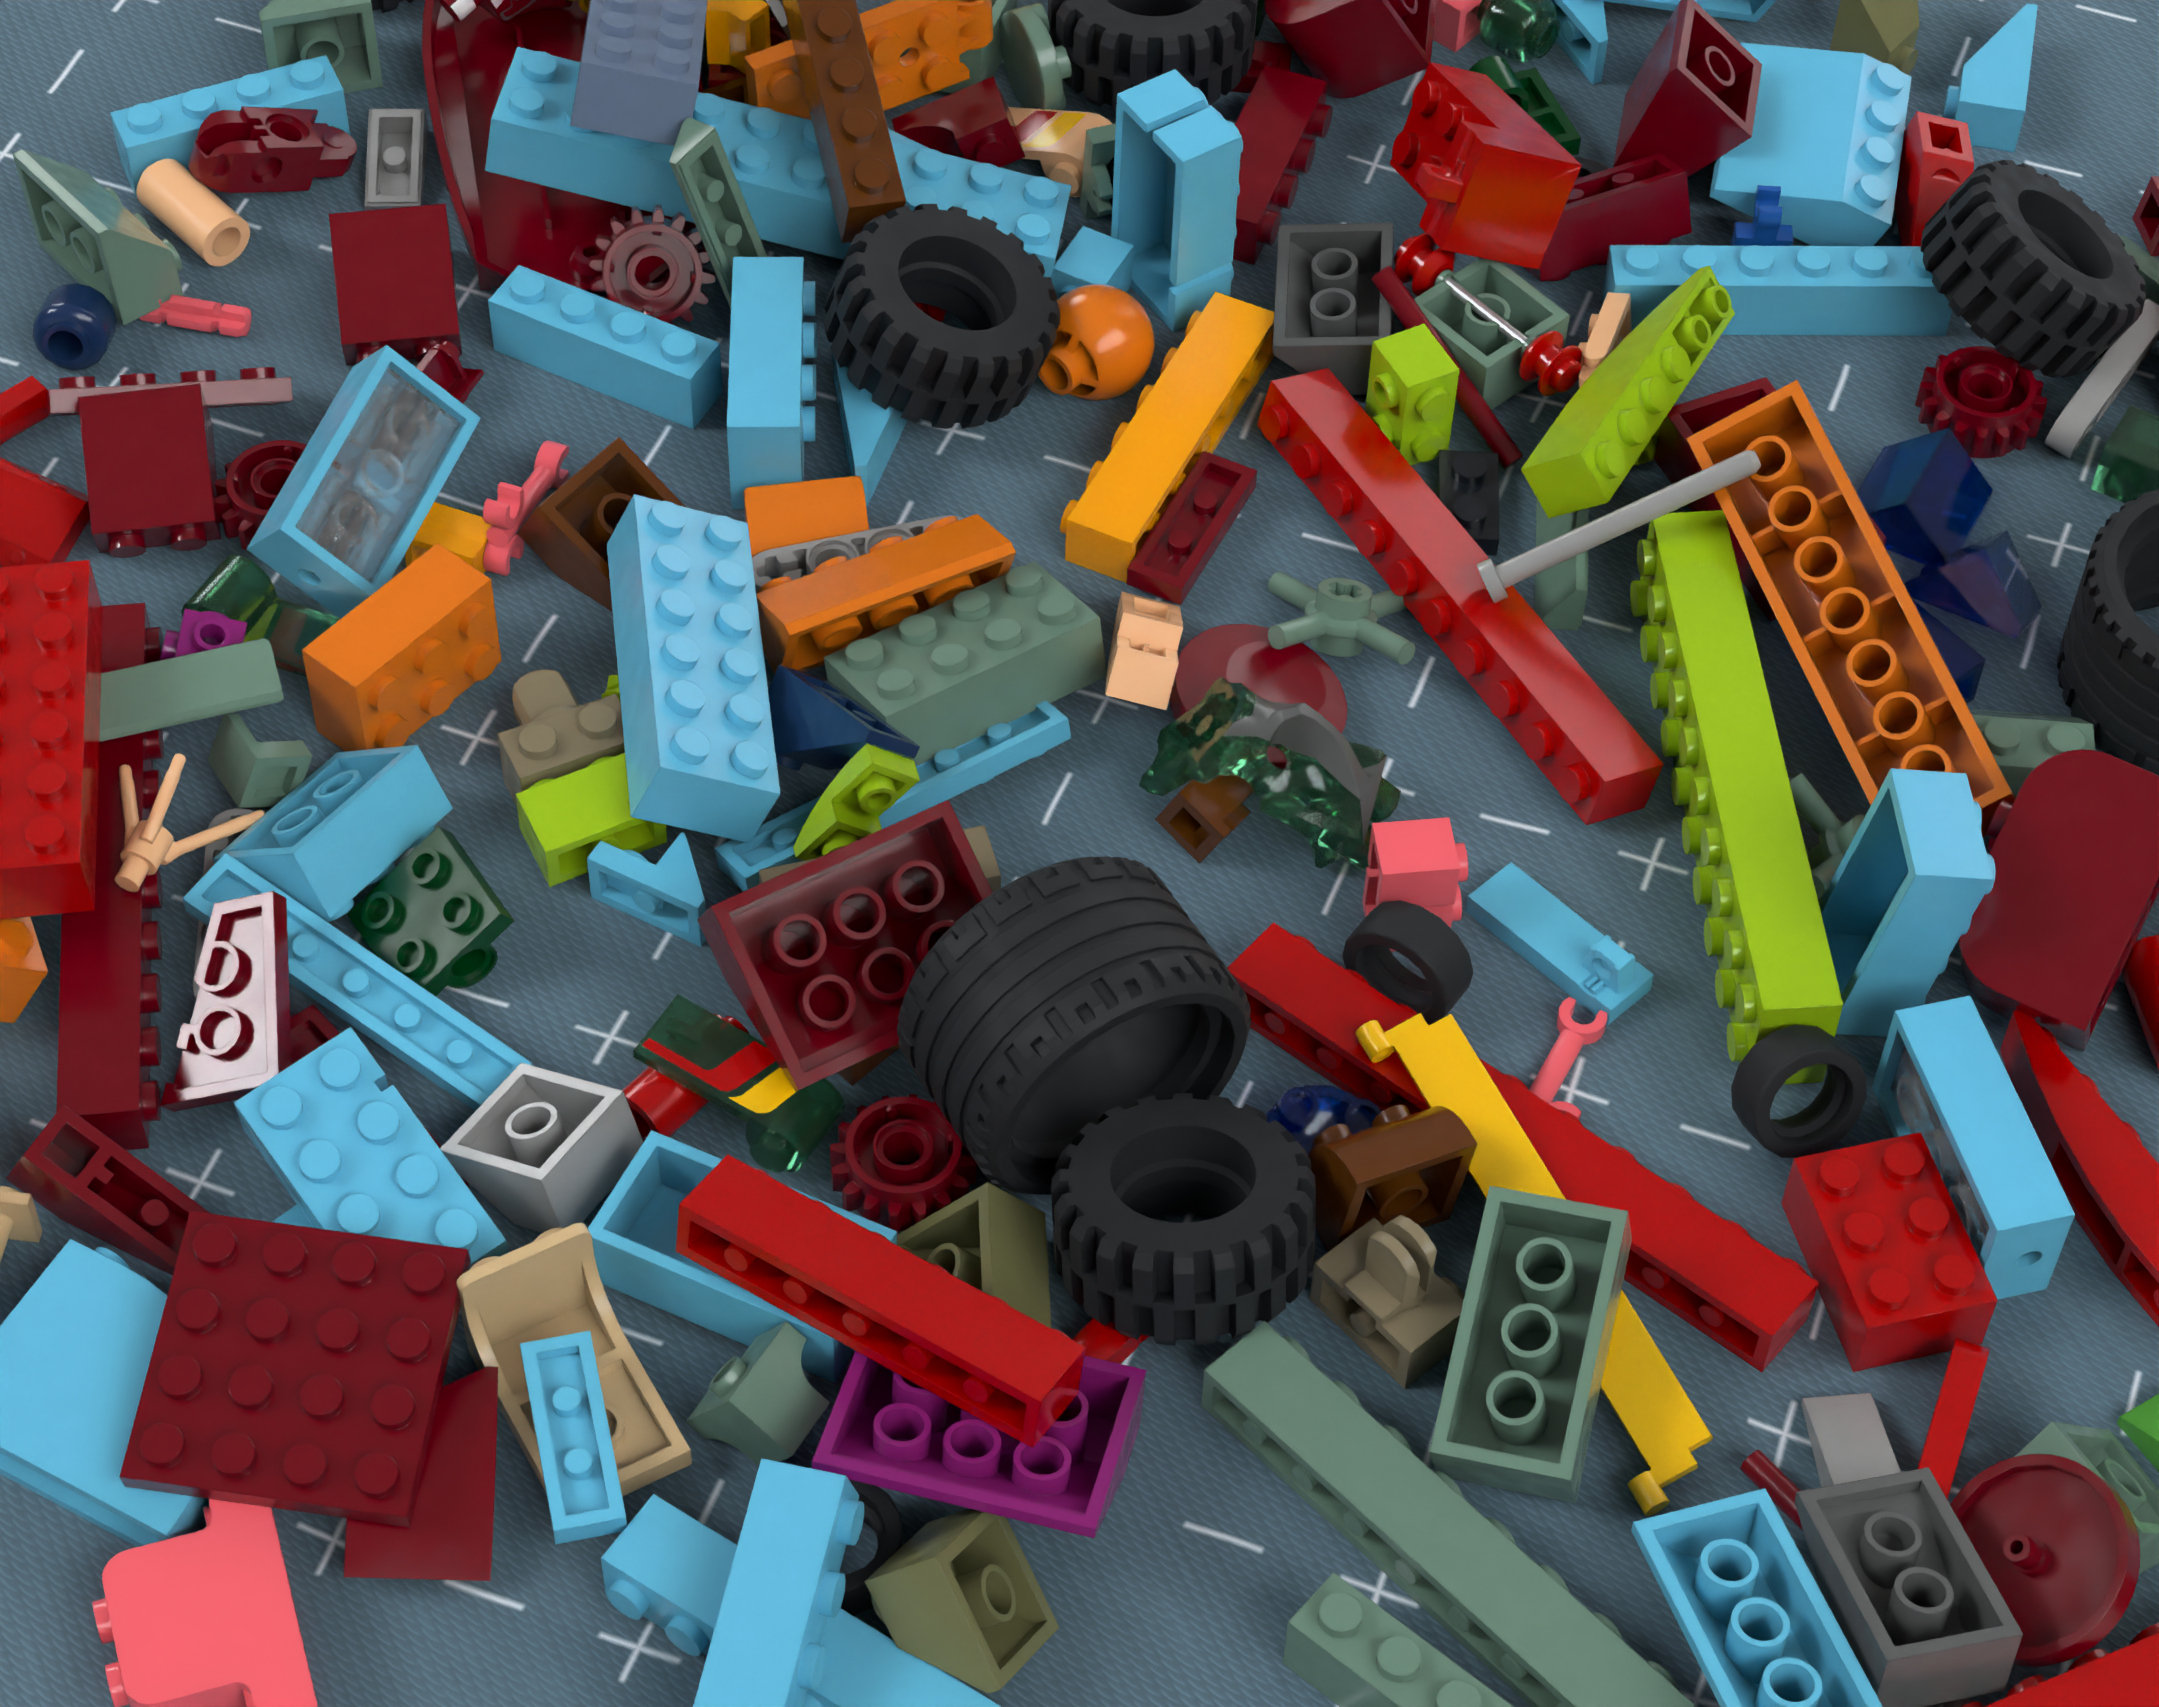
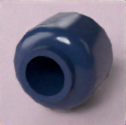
[33,283,117,370]

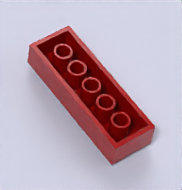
[0,560,103,919]

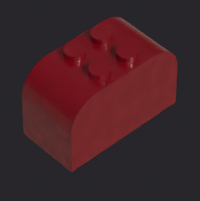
[1264,0,1437,99]
[1959,749,2159,1052]

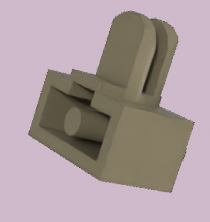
[497,669,625,807]
[1310,1215,1464,1389]

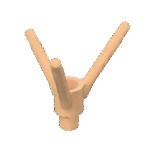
[114,753,265,892]

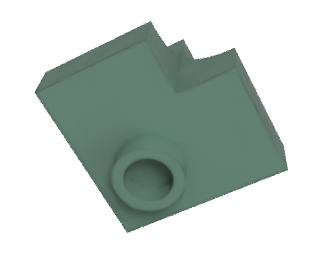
[686,1321,830,1466]

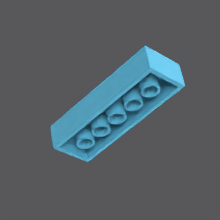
[607,494,780,843]

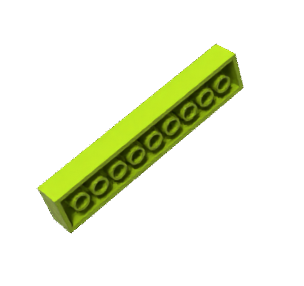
[1630,510,1843,1084]

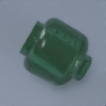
[1477,0,1560,63]

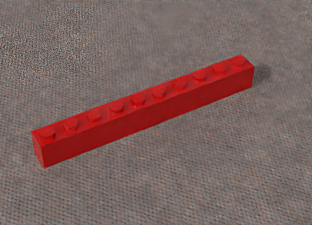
[1257,368,1664,825]
[1227,922,1819,1372]

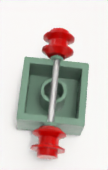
[1394,233,1582,410]

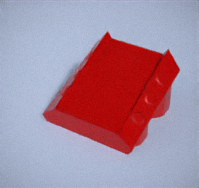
[0,457,90,567]

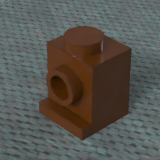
[1155,749,1260,864]

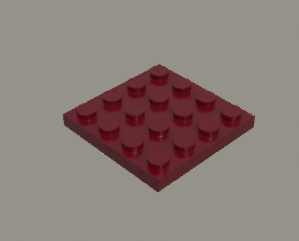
[119,1211,471,1527]

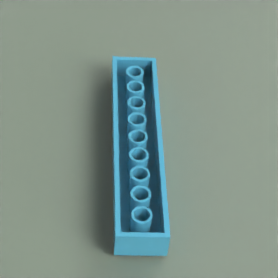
[485,47,1072,278]

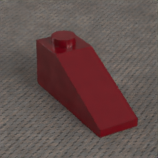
[5,1104,211,1276]

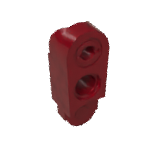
[188,106,358,193]

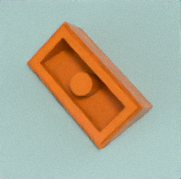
[743,476,869,558]

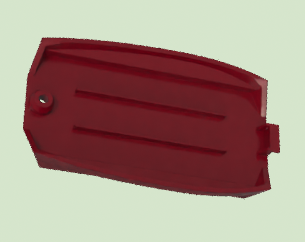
[422,0,706,293]

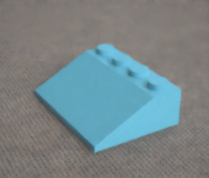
[1709,43,1912,246]

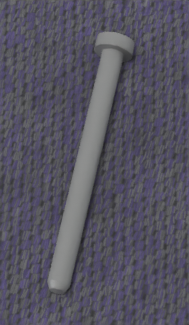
[1476,450,1761,603]

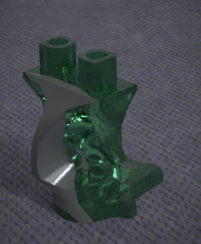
[1139,677,1401,870]

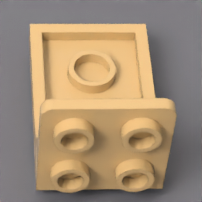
[456,1223,692,1497]

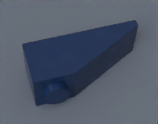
[768,664,920,771]

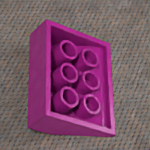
[812,1351,1146,1539]

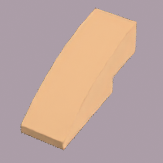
[1105,592,1183,710]

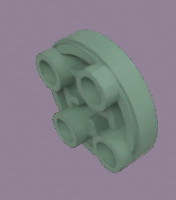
[1000,3,1072,110]

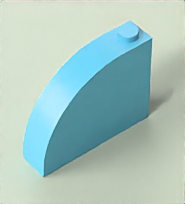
[0,1239,209,1547]

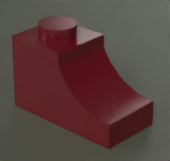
[891,76,1026,167]

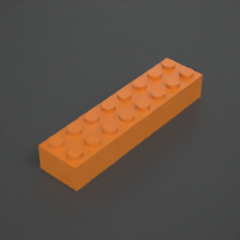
[1686,380,2016,837]

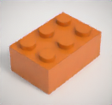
[302,543,502,752]

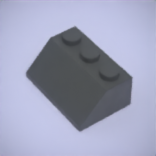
[1273,223,1395,395]

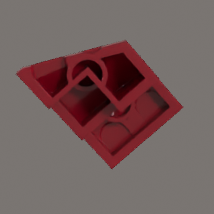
[343,1366,498,1581]

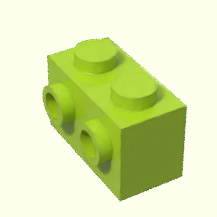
[1365,324,1459,465]
[516,753,667,887]

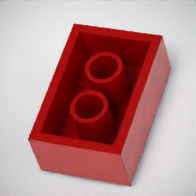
[1781,1132,1998,1372]

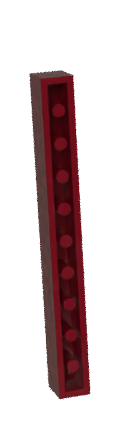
[56,603,164,1150]

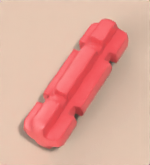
[139,294,252,337]

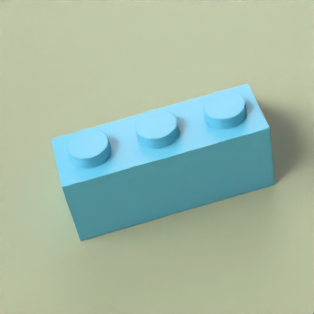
[212,745,453,922]

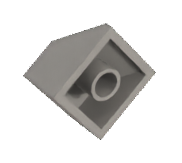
[440,1063,643,1233]

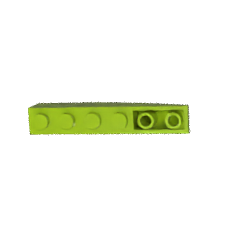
[1521,265,1735,518]

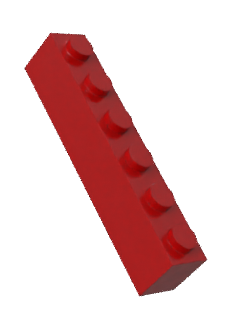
[676,1154,1086,1448]

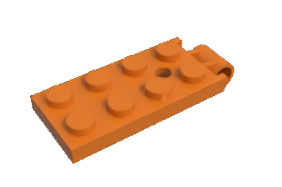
[744,0,993,120]

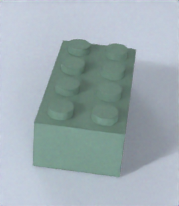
[823,561,1107,766]
[1429,1186,1632,1504]

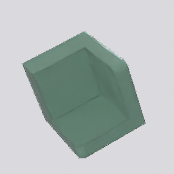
[207,713,313,808]

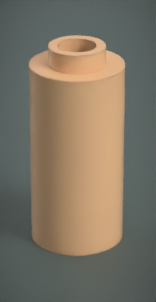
[136,158,250,266]

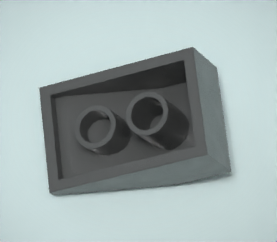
[1795,1467,2023,1707]

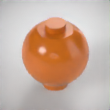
[1038,284,1155,401]

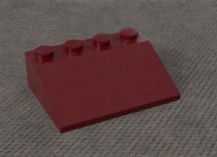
[697,800,993,1092]

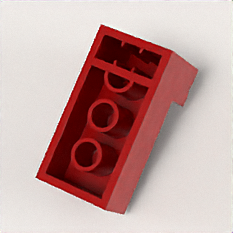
[1390,62,1582,270]

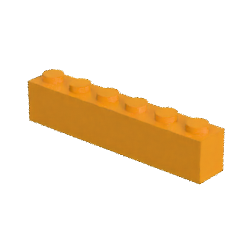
[1060,291,1275,583]

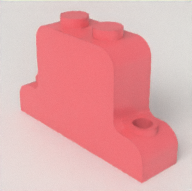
[92,1499,318,1707]

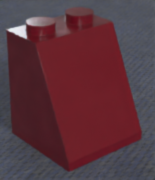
[1613,0,1762,177]
[329,203,462,365]
[78,384,221,558]

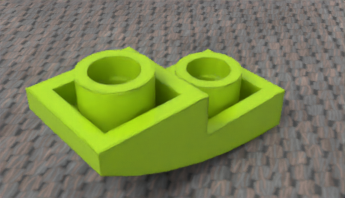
[793,743,920,861]

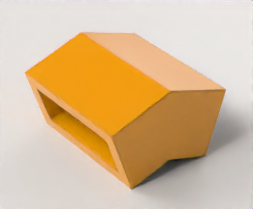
[705,0,771,74]
[405,502,491,574]

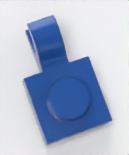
[1731,185,1793,246]

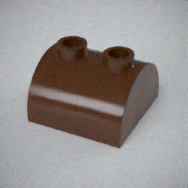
[1308,1105,1477,1252]

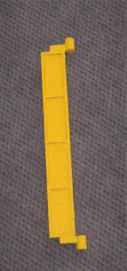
[1355,1013,1713,1516]

